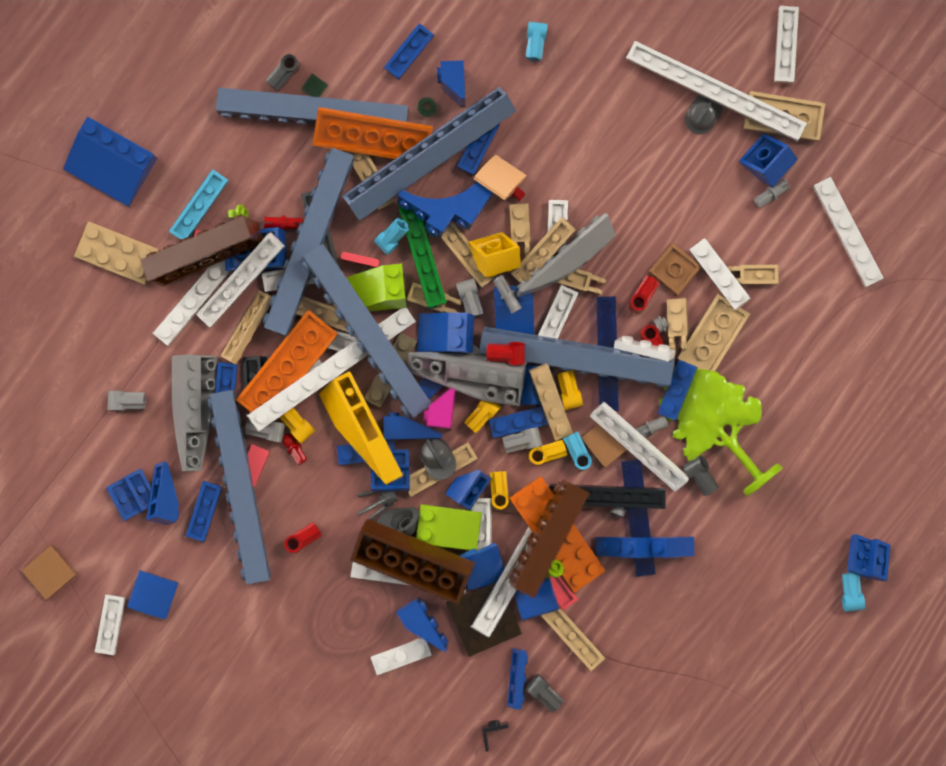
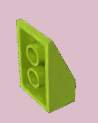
[347,264,407,312]
[416,504,482,550]

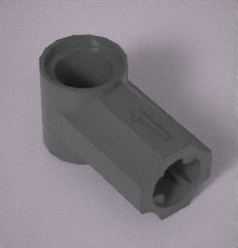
[266,54,300,92]
[683,455,719,496]
[524,673,564,713]

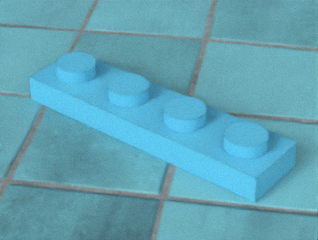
[169,169,229,240]

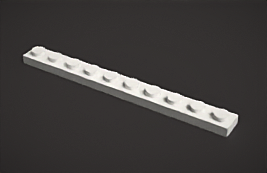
[626,41,807,142]
[247,308,416,431]

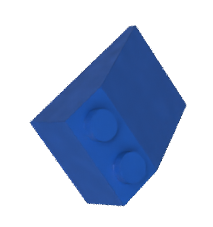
[225,228,287,271]
[494,286,534,335]
[417,313,475,354]

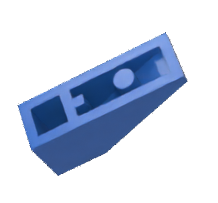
[384,412,442,440]
[146,461,179,525]

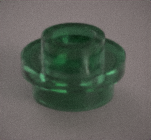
[417,97,436,117]

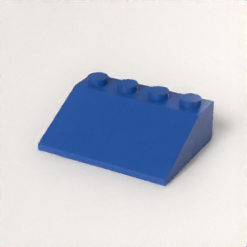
[63,116,158,207]

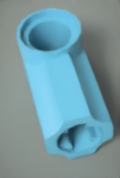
[526,22,548,61]
[374,218,409,255]
[563,432,592,470]
[841,573,865,612]

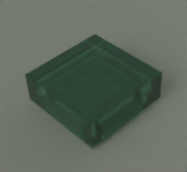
[301,73,328,97]

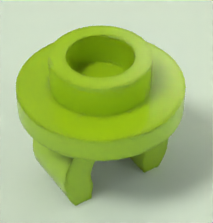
[228,204,249,218]
[546,559,564,579]

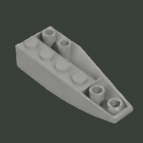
[515,213,616,298]
[408,352,526,406]
[172,355,217,471]

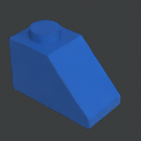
[445,470,492,510]

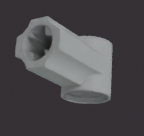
[456,278,484,317]
[107,391,147,411]
[245,418,285,443]
[502,427,543,453]

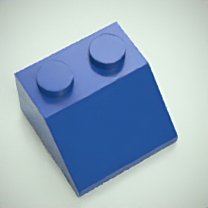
[437,60,465,107]
[739,133,798,187]

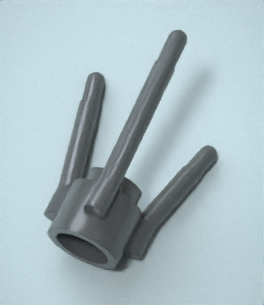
[357,491,398,523]

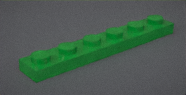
[397,202,447,309]

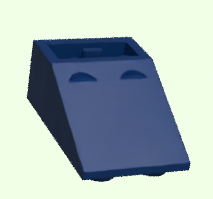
[396,597,449,652]

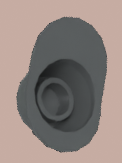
[685,95,723,134]
[420,438,456,480]
[377,507,419,536]

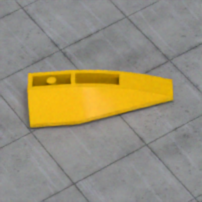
[319,371,403,485]

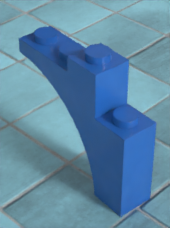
[397,182,494,238]
[595,536,694,558]

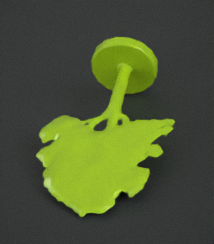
[659,369,783,497]

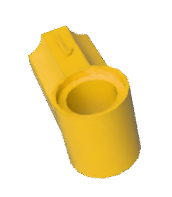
[557,370,583,411]
[464,400,502,433]
[280,407,316,444]
[528,440,567,465]
[490,471,509,510]

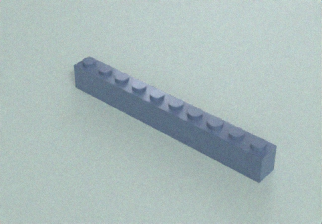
[342,87,516,221]
[216,88,409,125]
[263,148,355,337]
[301,243,432,418]
[479,326,675,387]
[208,390,271,585]

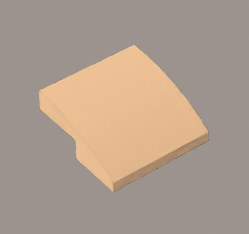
[474,155,527,200]

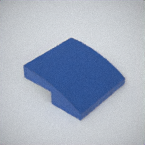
[370,449,410,492]
[106,469,151,521]
[847,534,891,582]
[460,543,504,590]
[127,570,178,620]
[514,577,560,621]

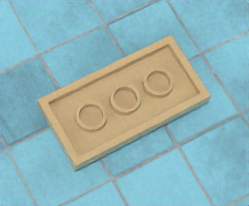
[743,91,826,142]
[74,221,160,285]
[677,294,750,371]

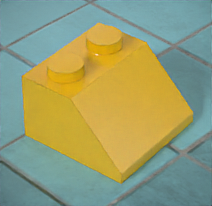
[468,232,521,277]

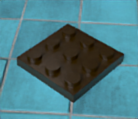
[446,582,522,657]

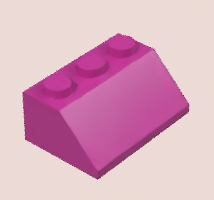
[424,388,456,430]

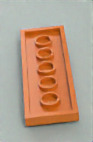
[312,107,432,159]
[236,310,339,412]
[509,476,606,593]

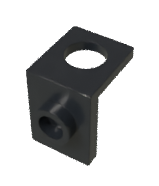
[482,720,509,752]

